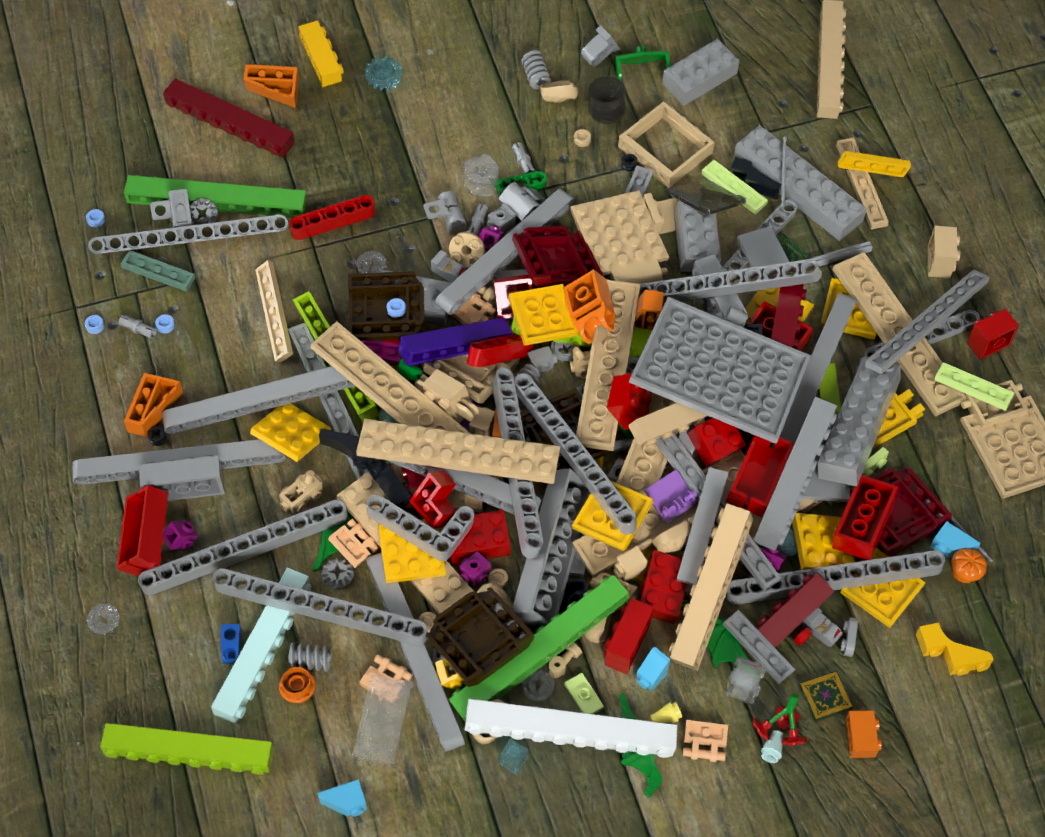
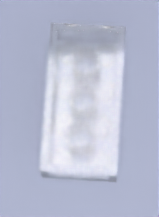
[352,674,414,768]

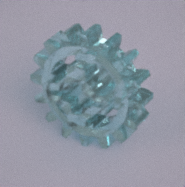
[365,56,402,90]

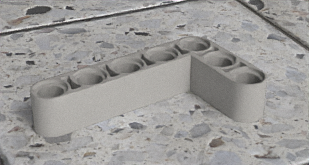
[367,495,474,561]

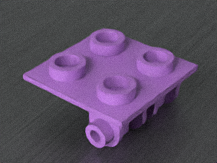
[644,470,698,524]

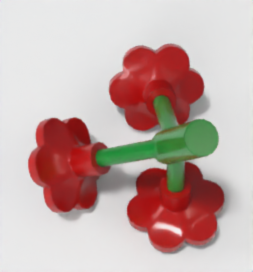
[752,693,808,745]

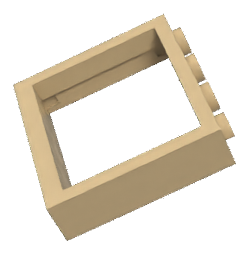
[618,101,714,188]

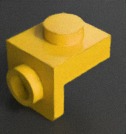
[435,660,464,690]

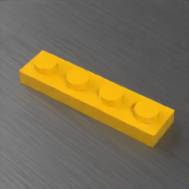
[838,151,911,178]

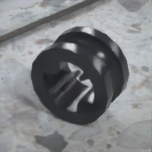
[621,153,637,172]
[147,426,166,446]

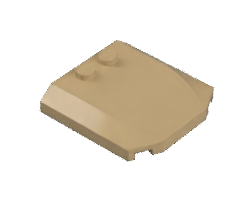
[423,354,520,403]

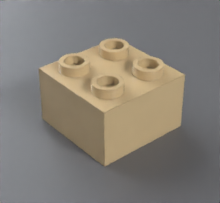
[928,226,960,278]

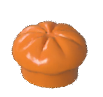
[951,548,987,583]
[279,667,316,703]

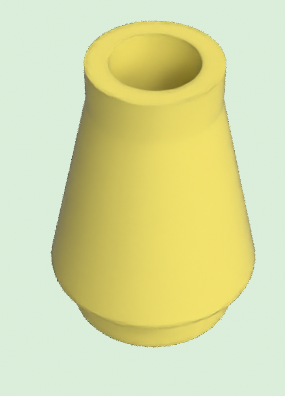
[650,702,682,724]

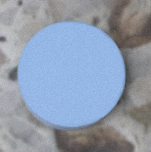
[86,209,105,228]
[387,298,406,318]
[155,314,175,334]
[85,315,105,334]

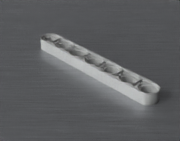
[722,199,798,271]
[864,310,980,357]

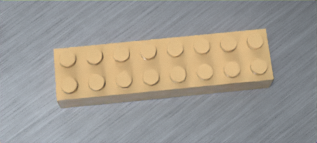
[669,504,753,671]

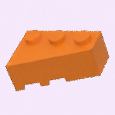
[243,64,300,108]
[634,290,664,330]
[124,373,183,437]

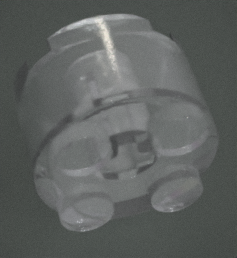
[463,154,499,197]
[725,656,766,704]

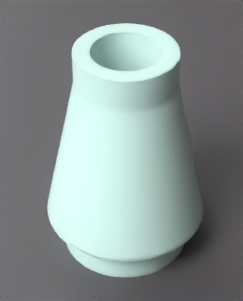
[761,730,784,763]

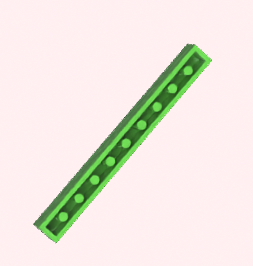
[124,175,307,218]
[449,575,630,721]

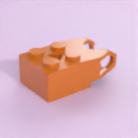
[563,269,616,344]

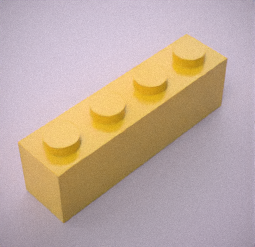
[298,20,344,87]

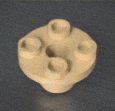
[449,232,485,268]

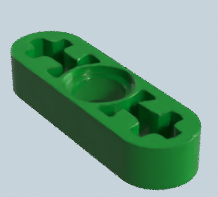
[496,171,547,195]

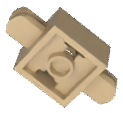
[415,369,479,423]

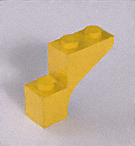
[916,623,994,676]

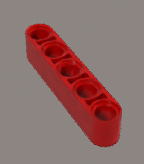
[289,195,375,240]
[467,334,534,367]

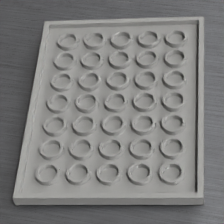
[629,297,811,444]

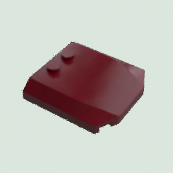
[512,226,603,288]
[846,467,952,556]

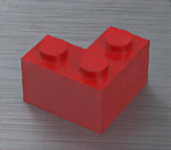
[409,471,456,529]

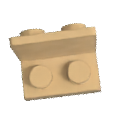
[643,193,678,234]

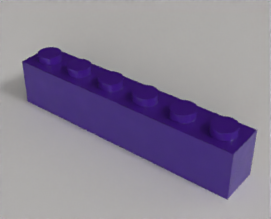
[398,318,513,366]

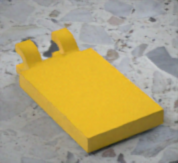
[872,389,925,449]

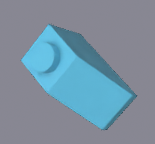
[930,521,981,558]
[636,646,670,692]
[318,780,367,817]

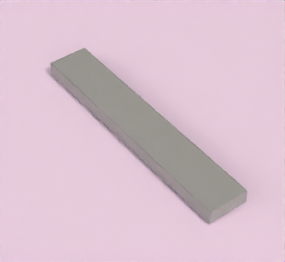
[677,467,728,585]

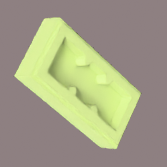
[564,673,604,714]

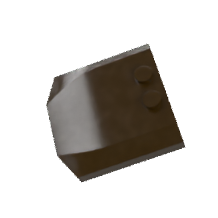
[348,271,425,341]
[520,388,613,470]
[425,587,535,687]

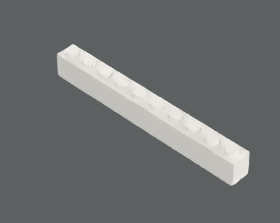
[464,699,677,758]

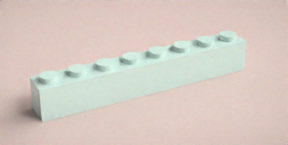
[211,567,311,724]

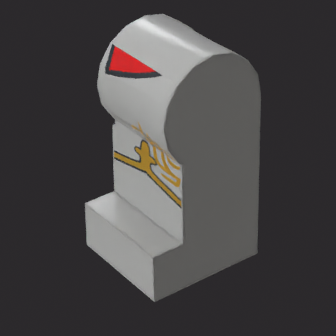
[431,250,466,283]
[802,608,843,647]

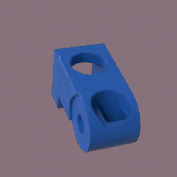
[221,624,242,664]

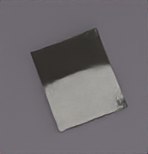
[665,178,746,216]

